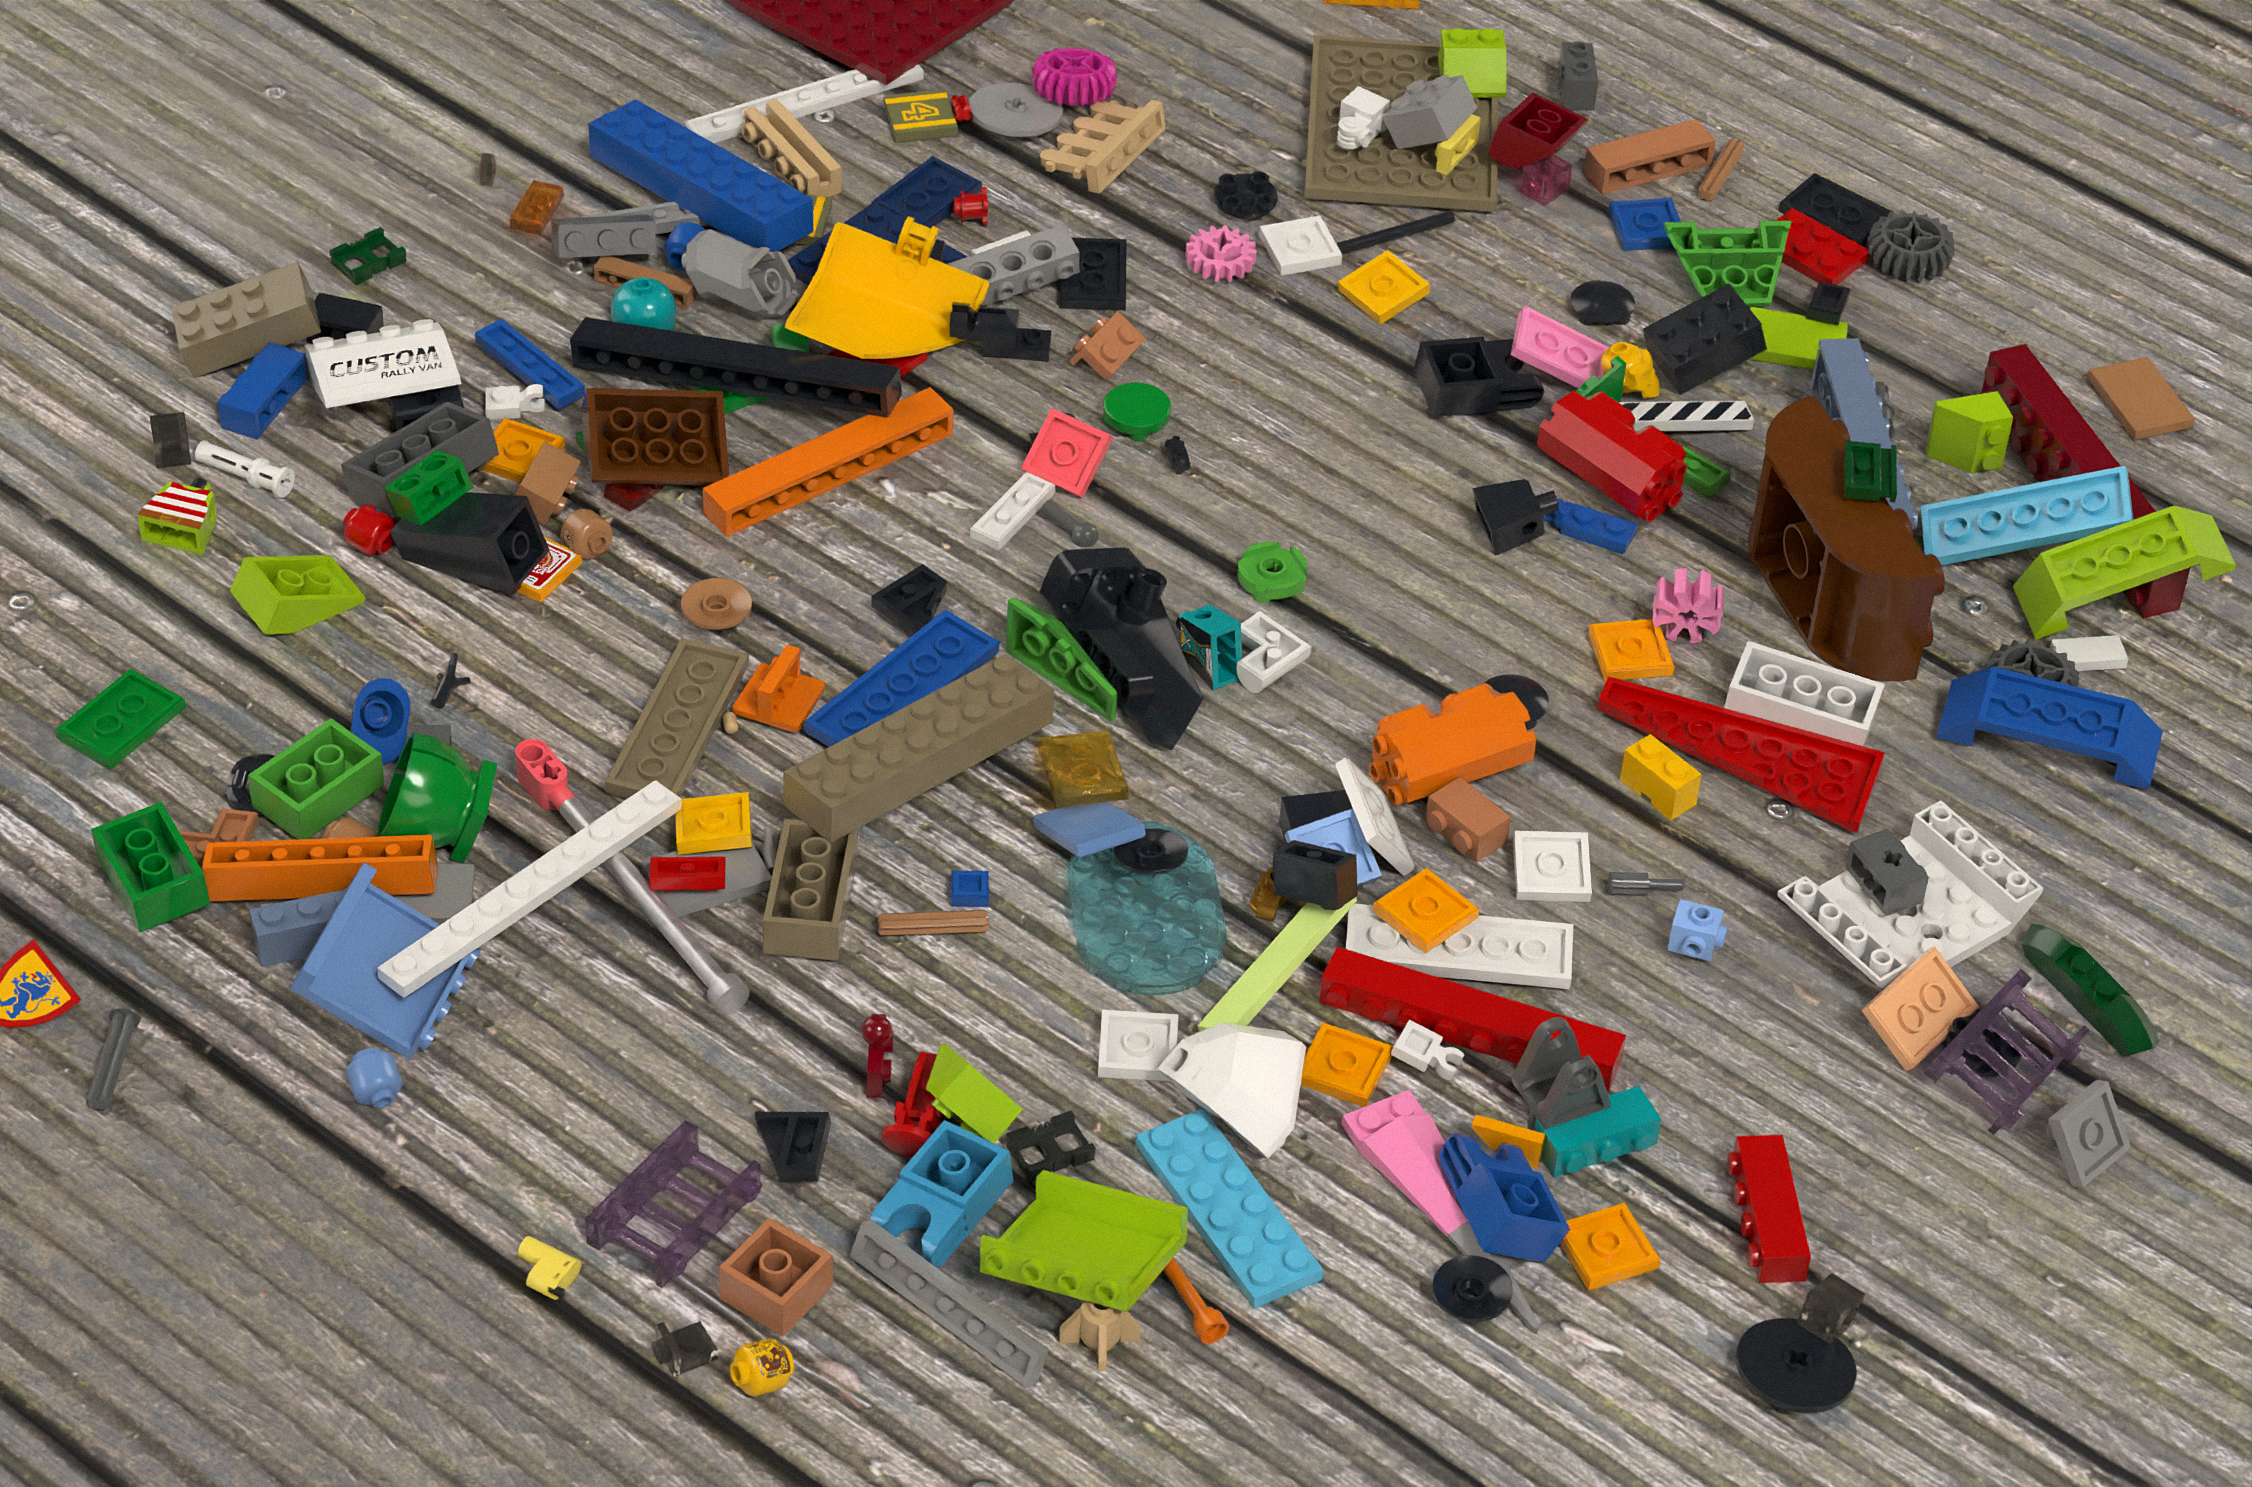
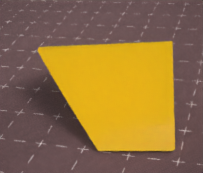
[784,216,990,359]

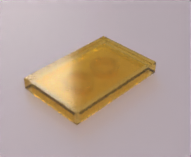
[1038,731,1129,807]

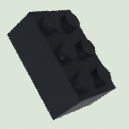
[1643,284,1767,395]

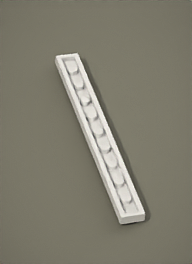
[377,780,681,998]

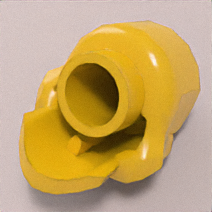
[1601,342,1660,399]

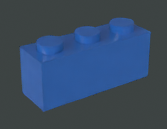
[217,342,308,440]

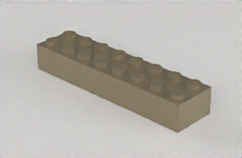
[783,654,1054,843]

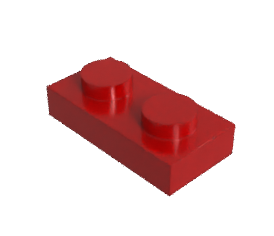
[650,857,726,892]

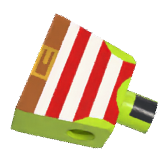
[137,478,217,555]

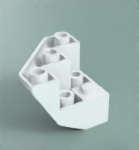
[1157,1022,1306,1158]

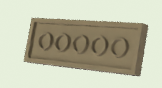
[605,638,749,798]

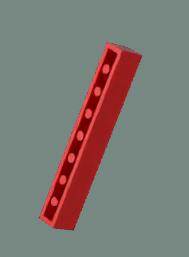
[1319,946,1626,1092]

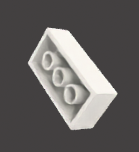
[1724,641,1885,746]

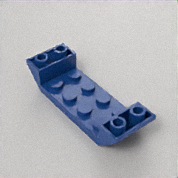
[1936,666,2163,790]

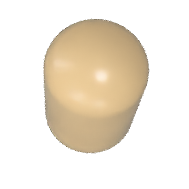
[722,709,738,734]

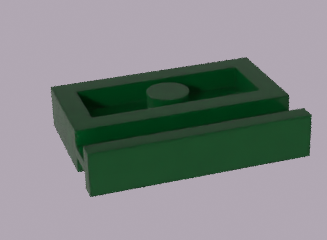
[1843,440,1897,503]

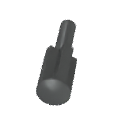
[1607,872,1685,895]

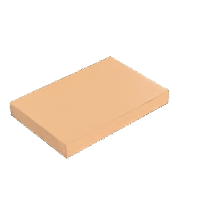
[1861,946,1979,1071]

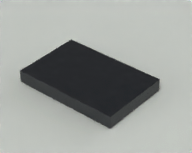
[1778,173,1895,247]
[1060,237,1127,311]

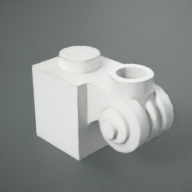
[1337,86,1390,149]

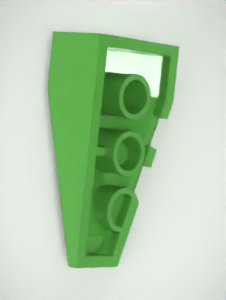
[1006,597,1117,721]

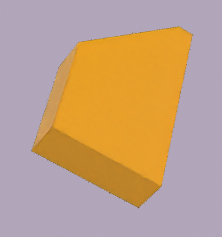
[1471,1115,1545,1169]

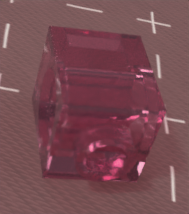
[1520,155,1572,206]

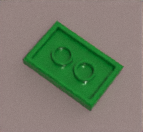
[55,669,186,769]

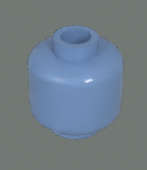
[346,1048,403,1108]

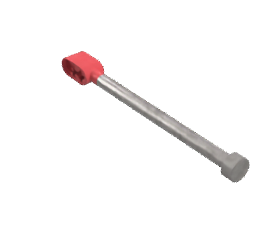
[515,739,749,1015]

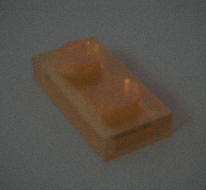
[509,180,564,235]

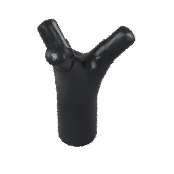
[431,653,471,709]

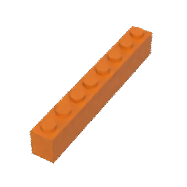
[703,387,954,537]

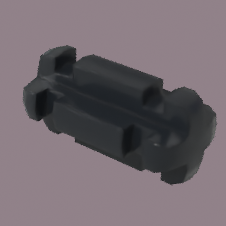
[1164,435,1191,474]

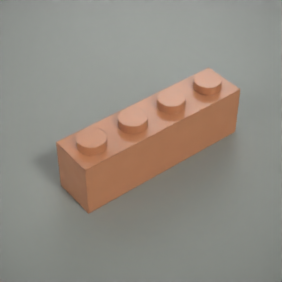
[1583,119,1716,195]

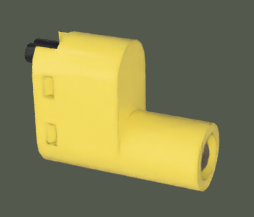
[518,1236,581,1300]

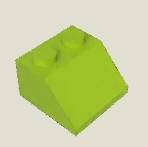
[1438,28,1507,98]
[1925,391,2013,473]
[926,1043,1023,1143]

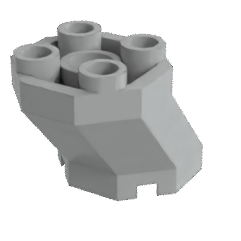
[682,229,795,318]

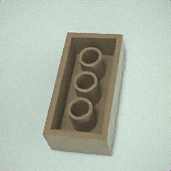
[171,262,321,378]
[763,819,858,961]

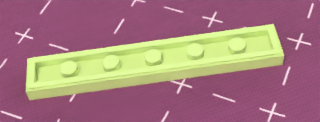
[1197,897,1357,1032]

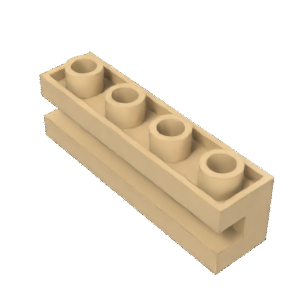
[742,99,842,197]

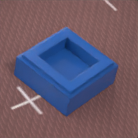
[951,871,989,907]

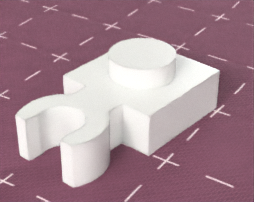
[1390,1020,1464,1080]

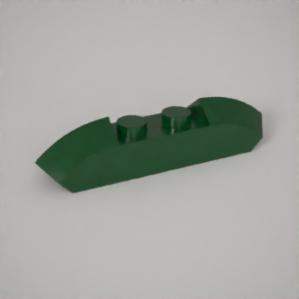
[2021,924,2159,1056]

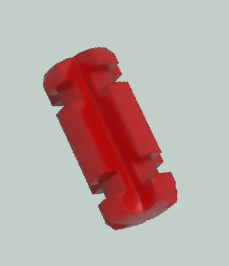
[951,94,972,122]

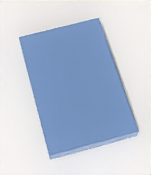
[1033,795,1146,858]

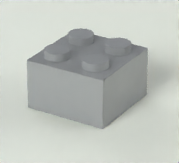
[1383,75,1478,149]

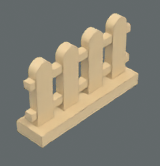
[1040,100,1166,194]

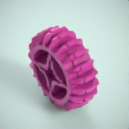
[1032,47,1117,107]

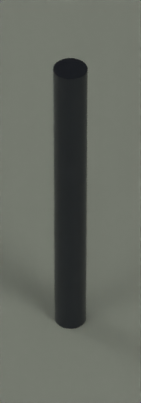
[1336,210,1455,255]

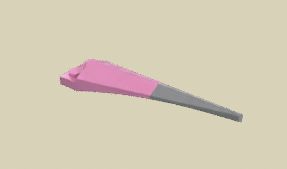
[1341,1089,1539,1335]

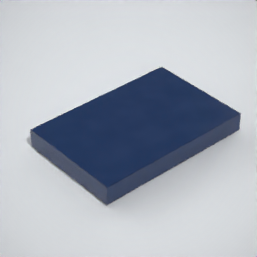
[871,156,982,228]

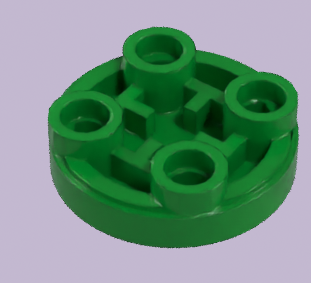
[1103,382,1171,441]

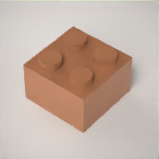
[718,1218,833,1337]

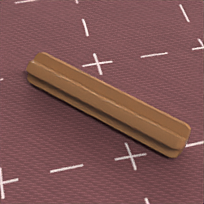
[1698,138,1744,202]
[878,910,989,936]

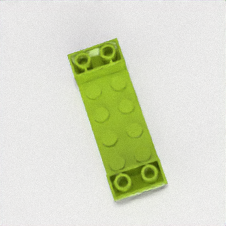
[2013,506,2236,640]

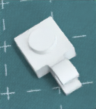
[485,384,545,420]

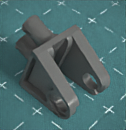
[1512,1017,1610,1131]

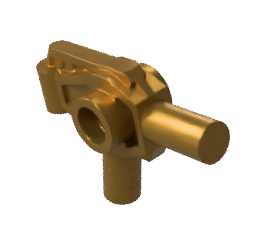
[1249,867,1307,922]

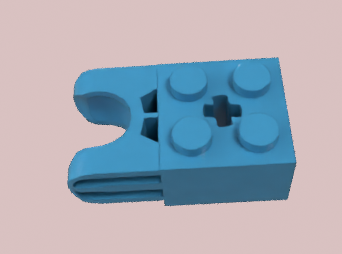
[871,1120,1013,1267]

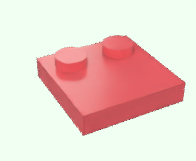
[1021,408,1113,499]

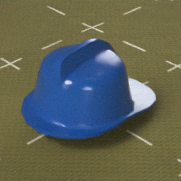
[351,678,411,765]

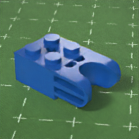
[1439,1134,1570,1262]

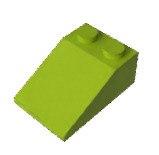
[230,555,366,635]

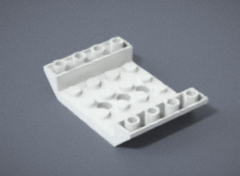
[1777,800,2043,989]

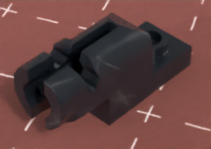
[950,302,1052,362]

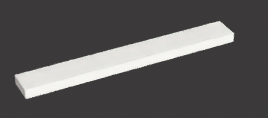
[684,64,924,143]

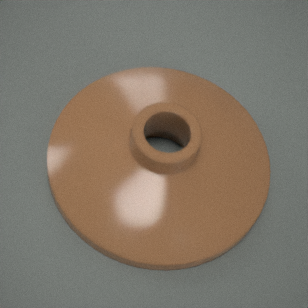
[681,578,752,629]

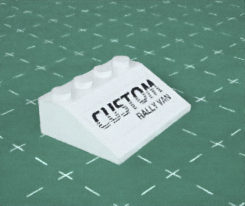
[304,319,461,408]

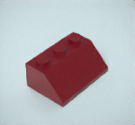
[1487,92,1588,169]

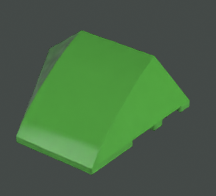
[1663,221,1791,307]

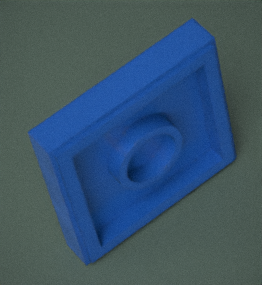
[1609,198,1681,251]

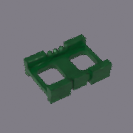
[329,227,407,285]

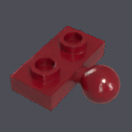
[861,1014,893,1098]

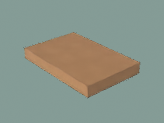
[2087,357,2195,440]

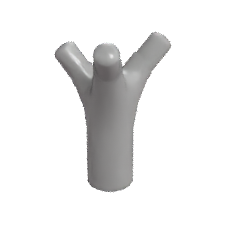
[752,827,781,876]

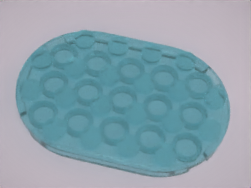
[1067,821,1226,995]

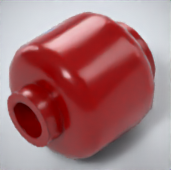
[343,504,395,556]

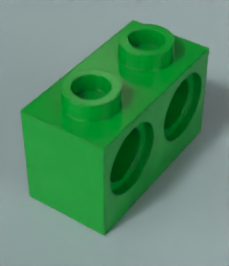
[385,450,473,526]

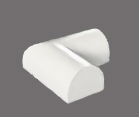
[1236,611,1311,693]

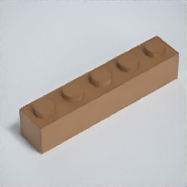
[594,256,696,309]

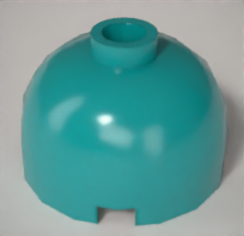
[610,277,677,331]

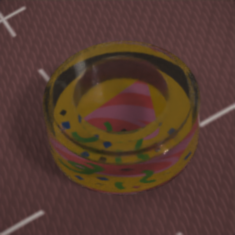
[480,153,496,186]

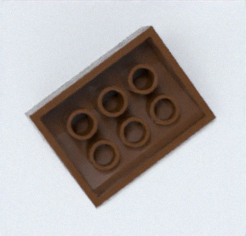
[581,388,729,485]

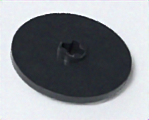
[1735,1318,1857,1413]

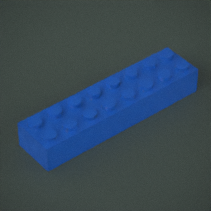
[588,99,813,252]

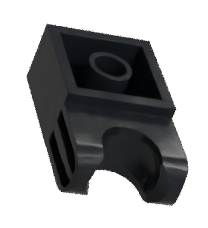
[1413,336,1544,417]

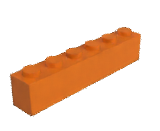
[202,835,439,901]

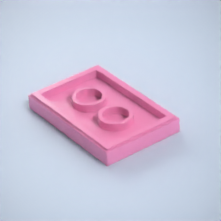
[1511,306,1609,389]

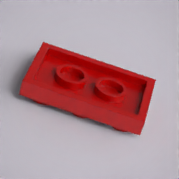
[1776,208,1869,285]

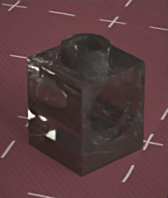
[1797,1273,1865,1344]

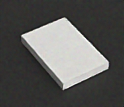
[1335,757,1414,876]

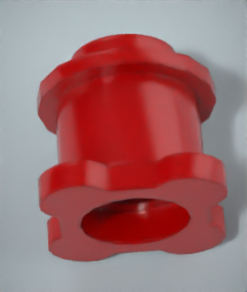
[953,187,988,226]

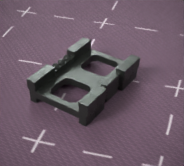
[1006,1110,1096,1183]

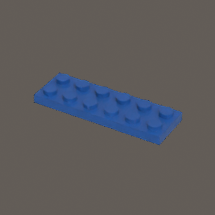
[804,609,1000,747]

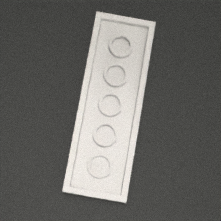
[1346,904,1573,989]

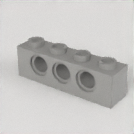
[948,224,1079,305]

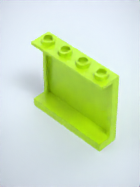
[980,1170,1188,1312]

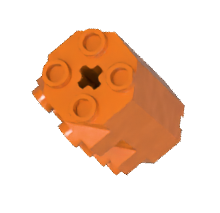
[1369,683,1536,806]

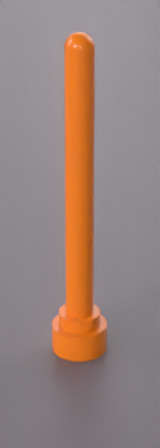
[1163,1257,1229,1344]

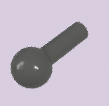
[1041,499,1098,547]

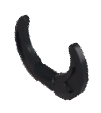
[226,754,275,817]

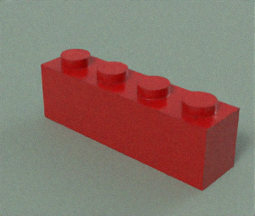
[1727,1134,1811,1283]

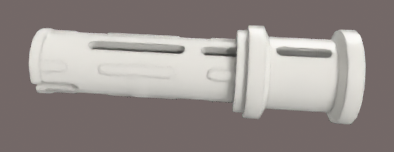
[195,440,295,498]

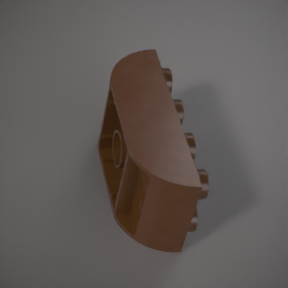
[1748,395,1945,682]

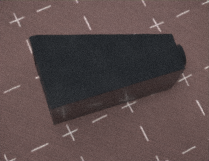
[390,492,550,595]

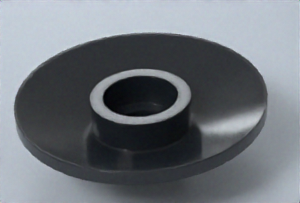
[1114,829,1188,874]
[1432,1255,1513,1322]

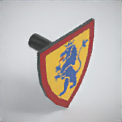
[0,939,82,1027]

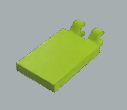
[1750,307,1848,370]

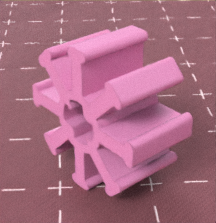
[1652,568,1724,643]

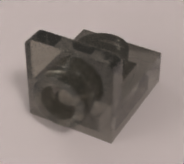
[652,1321,718,1377]

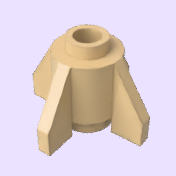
[1059,1300,1141,1372]

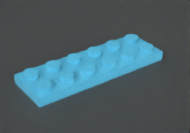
[1921,466,2133,565]
[1135,1108,1324,1309]

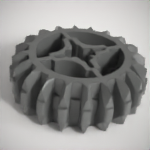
[1867,210,1955,282]
[1984,639,2080,687]

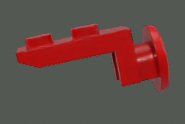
[881,1052,945,1158]

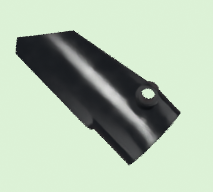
[1038,547,1204,750]

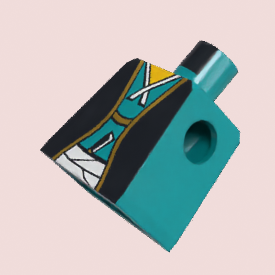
[1176,605,1242,690]

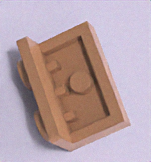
[1069,311,1146,381]

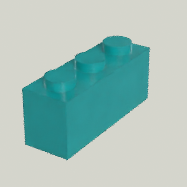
[1534,1086,1661,1177]

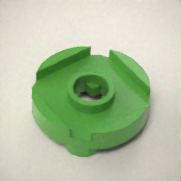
[1237,542,1308,603]

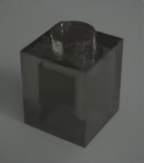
[150,412,191,469]

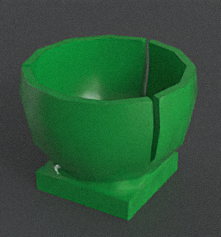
[377,732,497,864]

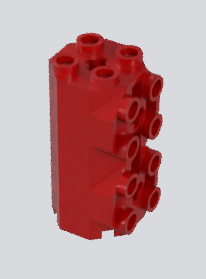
[1537,391,1687,523]

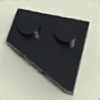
[871,564,947,636]
[754,1111,831,1182]

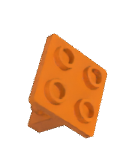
[732,644,826,733]

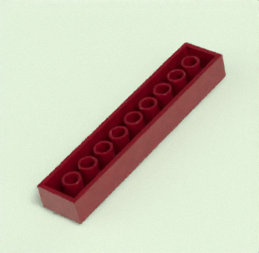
[1980,344,2191,619]

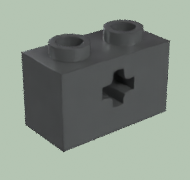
[1558,41,1598,111]
[1845,828,1929,916]

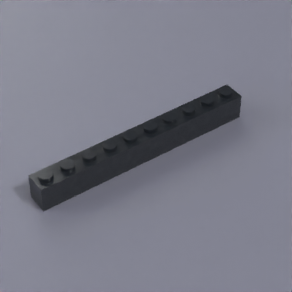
[570,317,902,417]

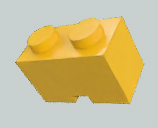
[1620,734,1702,821]

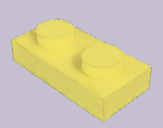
[1435,114,1481,175]

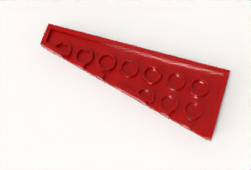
[1597,676,1885,833]

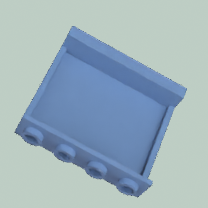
[289,862,481,1059]

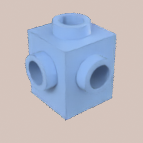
[1668,899,1728,961]

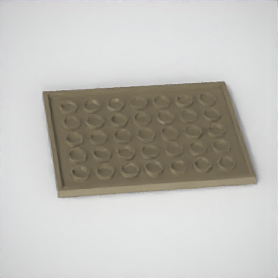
[1304,35,1498,212]

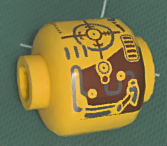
[730,1338,794,1397]

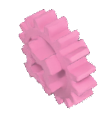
[1186,226,1257,282]

